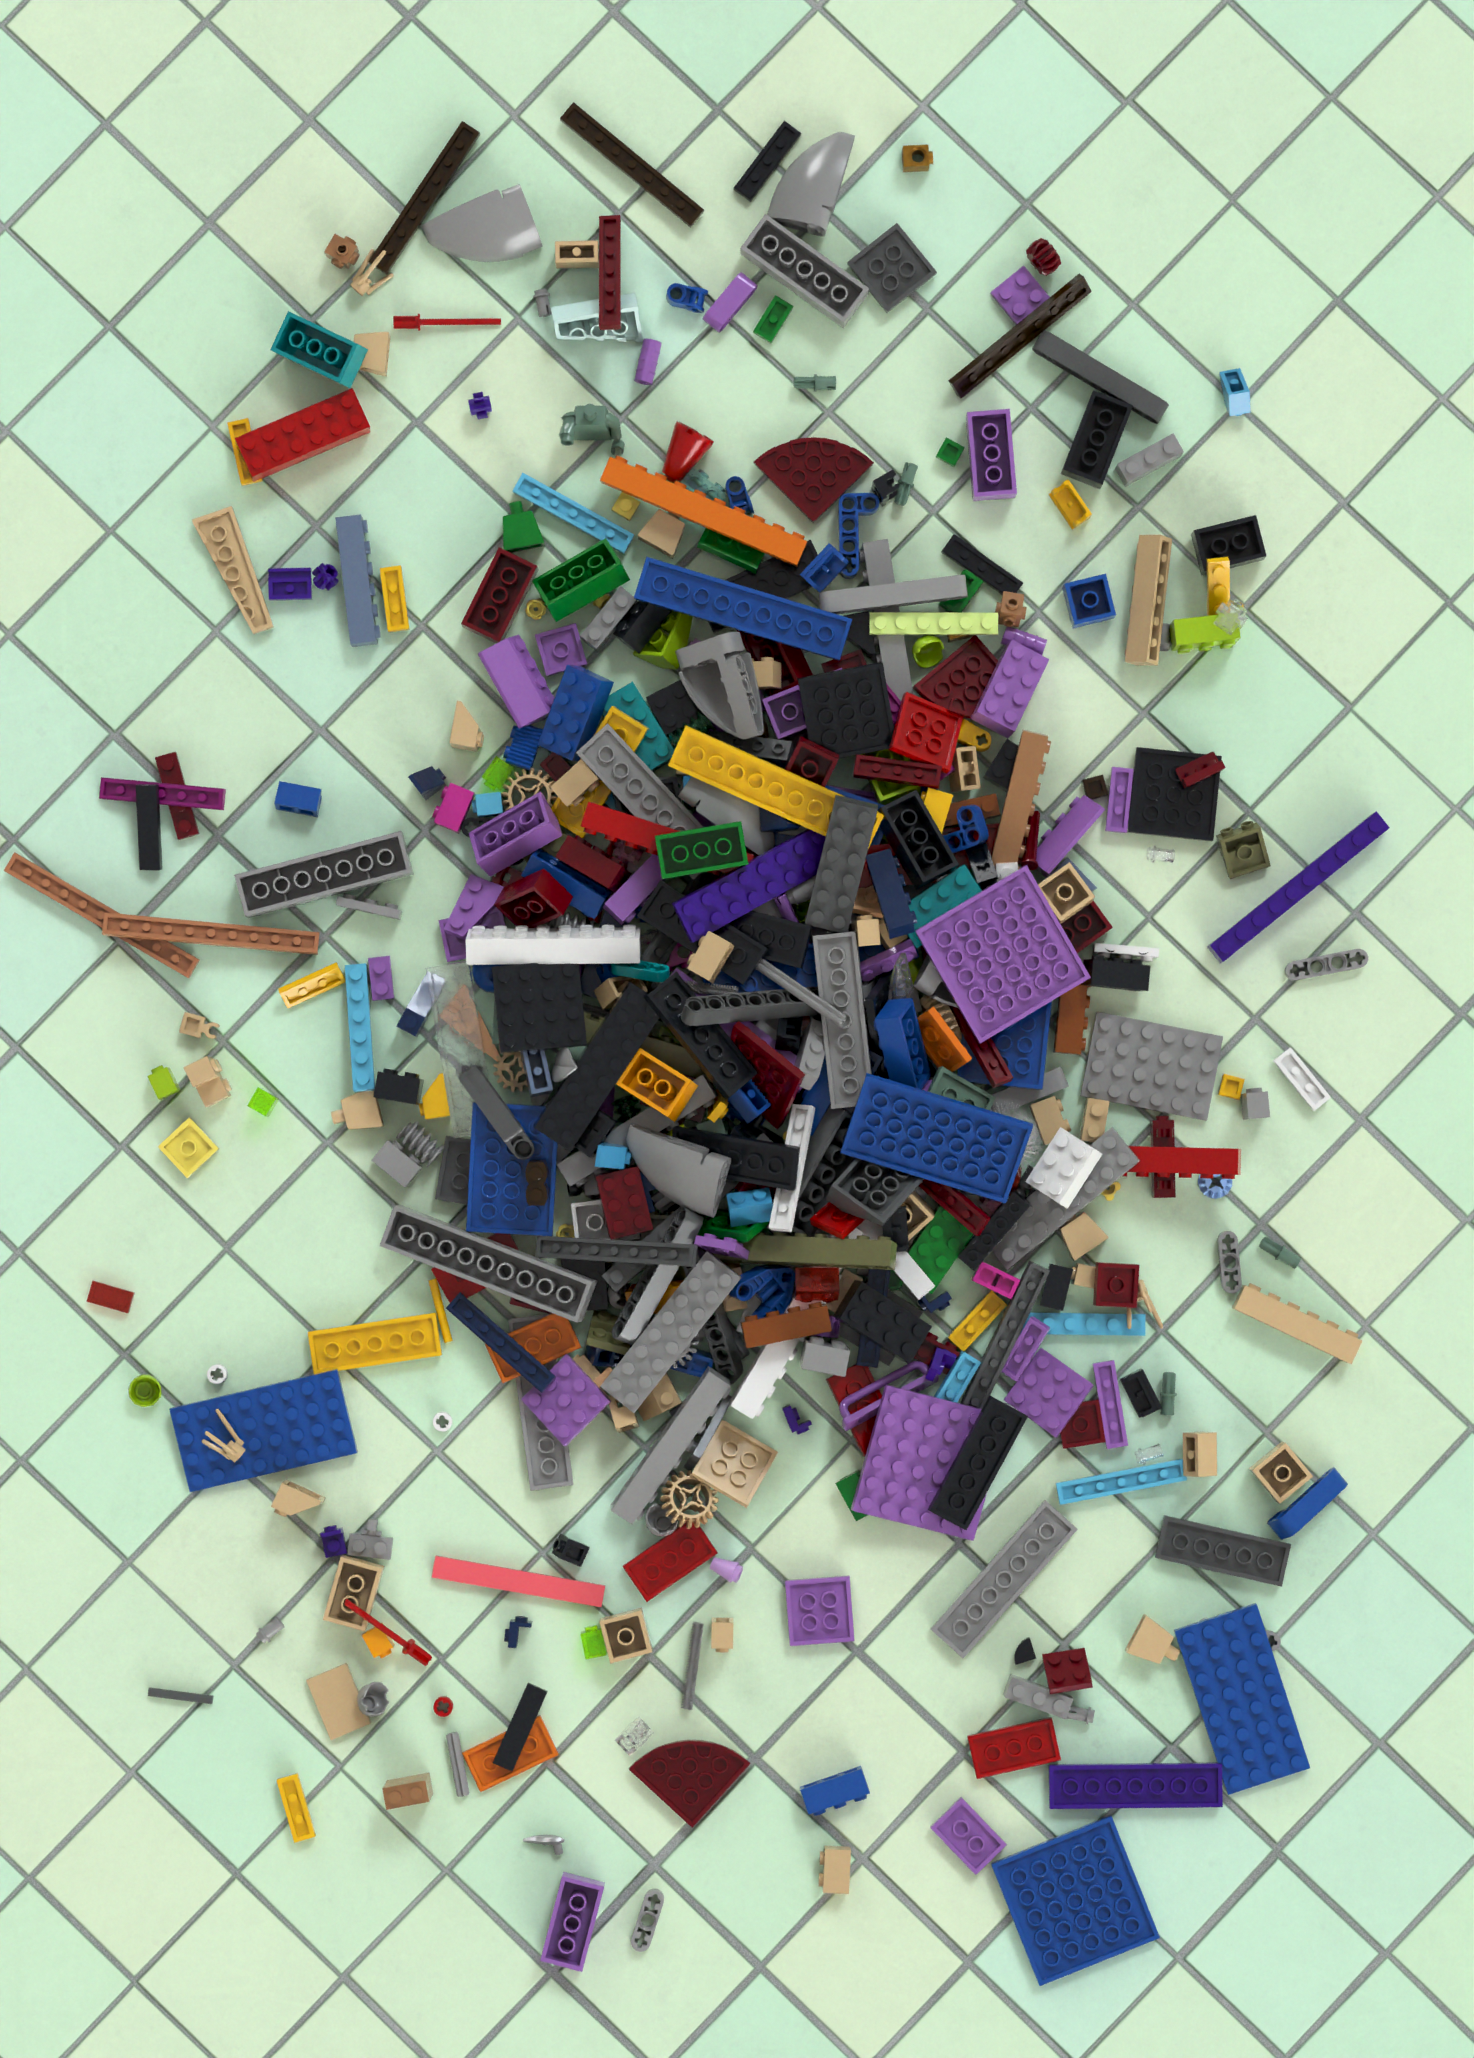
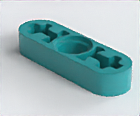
[611,960,670,982]

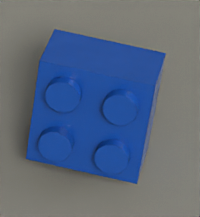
[1062,574,1116,629]

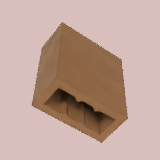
[382,1773,433,1810]

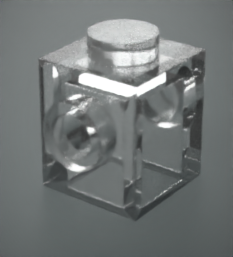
[1213,599,1248,635]
[615,1717,654,1756]

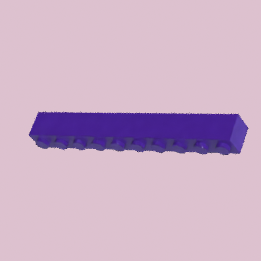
[1207,811,1390,963]

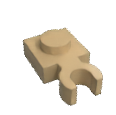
[179,1012,220,1039]

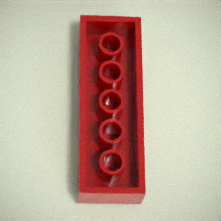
[235,388,370,482]

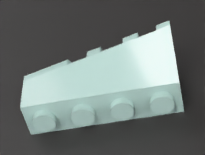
[551,293,643,342]

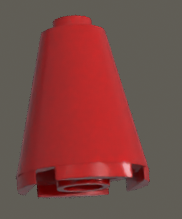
[662,421,714,483]

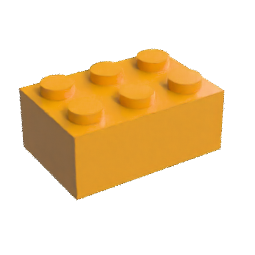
[616,1048,698,1122]

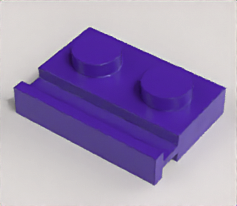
[268,568,312,601]

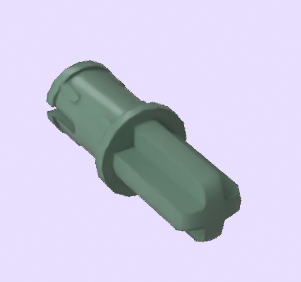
[793,374,836,391]
[894,462,918,506]
[1259,1237,1301,1269]
[1160,1372,1177,1415]

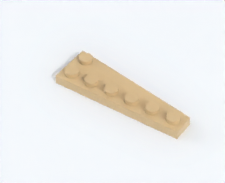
[192,506,274,634]

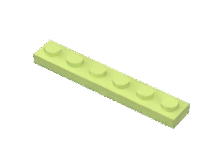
[869,612,998,635]

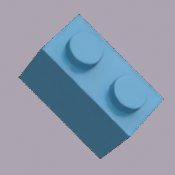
[726,1187,773,1227]

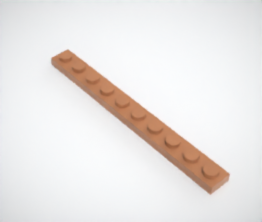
[4,852,200,978]
[102,912,320,955]

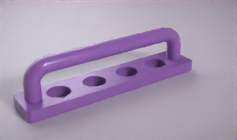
[839,1361,939,1431]

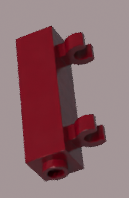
[1150,1116,1176,1198]

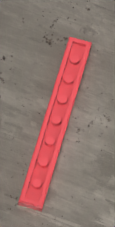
[432,1555,605,1607]

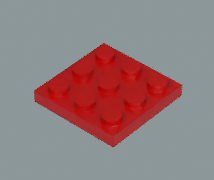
[889,692,963,774]

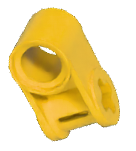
[957,719,992,752]

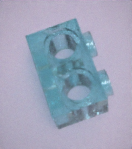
[681,468,726,501]

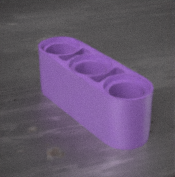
[703,272,758,333]

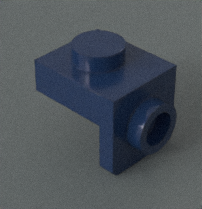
[917,1291,952,1313]
[504,1616,532,1648]

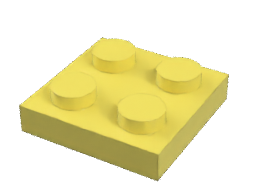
[158,1117,219,1178]

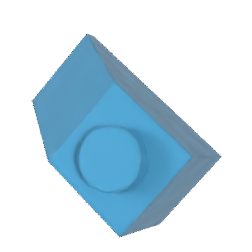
[1219,368,1251,416]
[595,1142,632,1169]

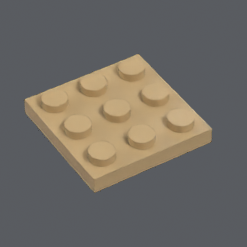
[691,1419,778,1508]

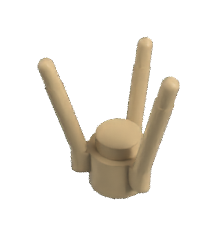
[350,249,394,296]
[1126,1280,1163,1329]
[202,1409,246,1463]

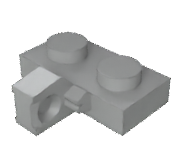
[347,1519,393,1560]

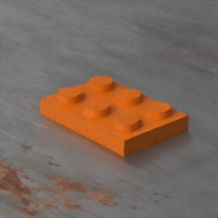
[917,1006,972,1072]

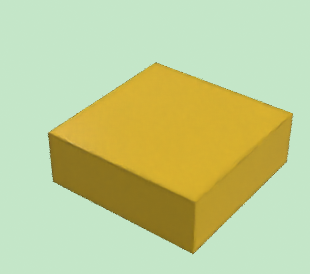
[1218,1074,1245,1100]

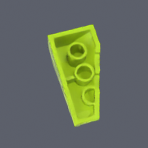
[633,610,693,670]

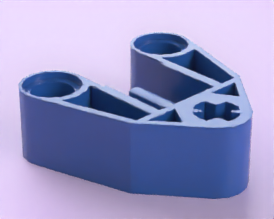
[728,1265,795,1318]

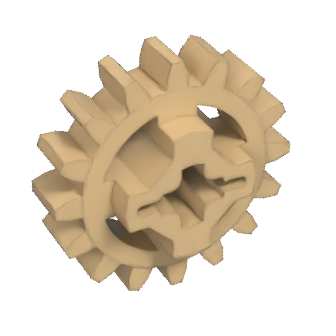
[493,1052,528,1092]

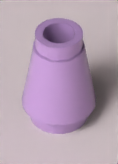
[710,1557,743,1583]

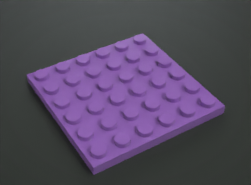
[915,865,1091,1043]
[851,1384,987,1541]

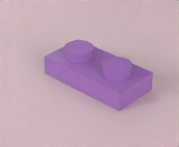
[368,956,394,1001]

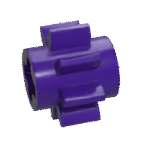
[468,392,492,420]
[312,563,339,591]

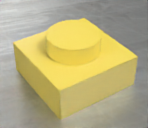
[611,492,641,521]

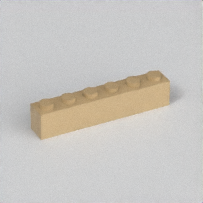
[1125,535,1172,666]
[1232,1283,1362,1364]

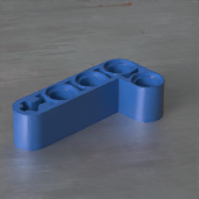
[838,493,879,579]
[943,805,989,854]
[1267,1467,1348,1540]

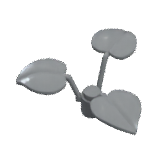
[531,1047,578,1106]

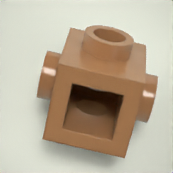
[324,234,360,269]
[995,591,1027,627]

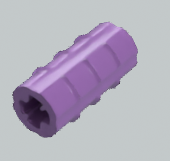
[634,338,662,385]
[1001,627,1047,655]

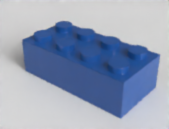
[538,665,614,761]
[874,998,931,1090]

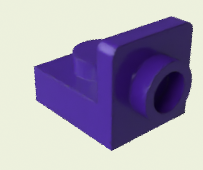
[925,1347,957,1382]
[782,1405,812,1435]
[319,1525,348,1558]

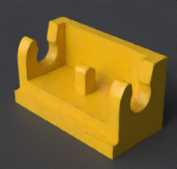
[1049,479,1092,530]

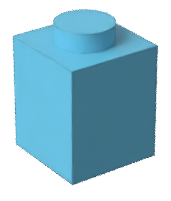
[472,792,504,818]

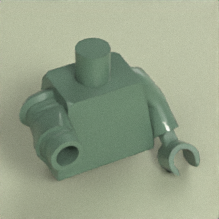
[559,404,625,455]

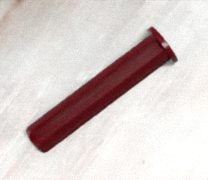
[1021,811,1040,870]

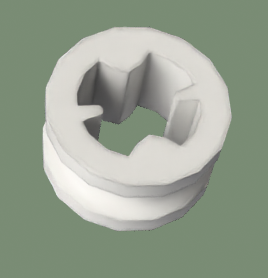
[207,1364,228,1384]
[433,1412,452,1432]

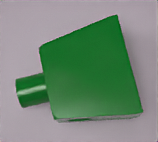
[503,501,545,553]

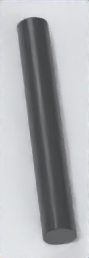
[148,1687,214,1704]

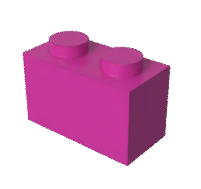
[432,782,476,834]

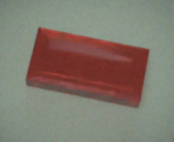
[87,1281,135,1313]

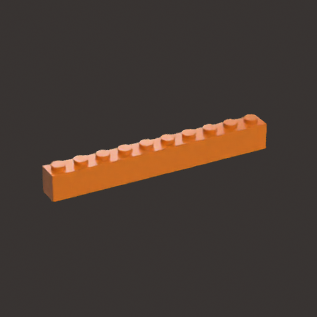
[600,455,807,567]

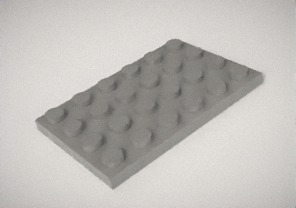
[1080,1012,1223,1121]

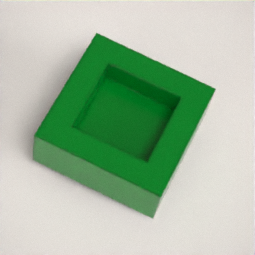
[936,437,965,467]

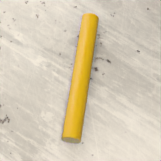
[428,1279,453,1343]

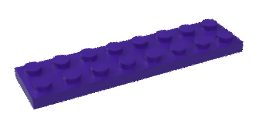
[672,829,826,943]
[1049,1763,1223,1809]

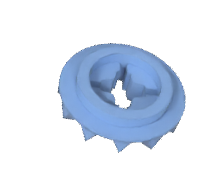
[1198,1174,1232,1199]

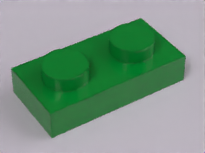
[753,295,793,344]

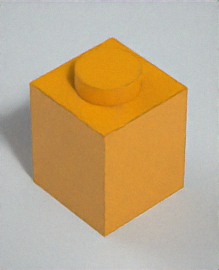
[362,1622,395,1658]

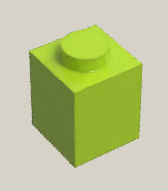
[147,1065,181,1100]

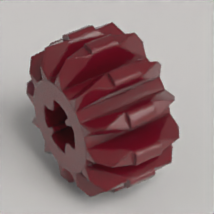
[1026,238,1061,276]

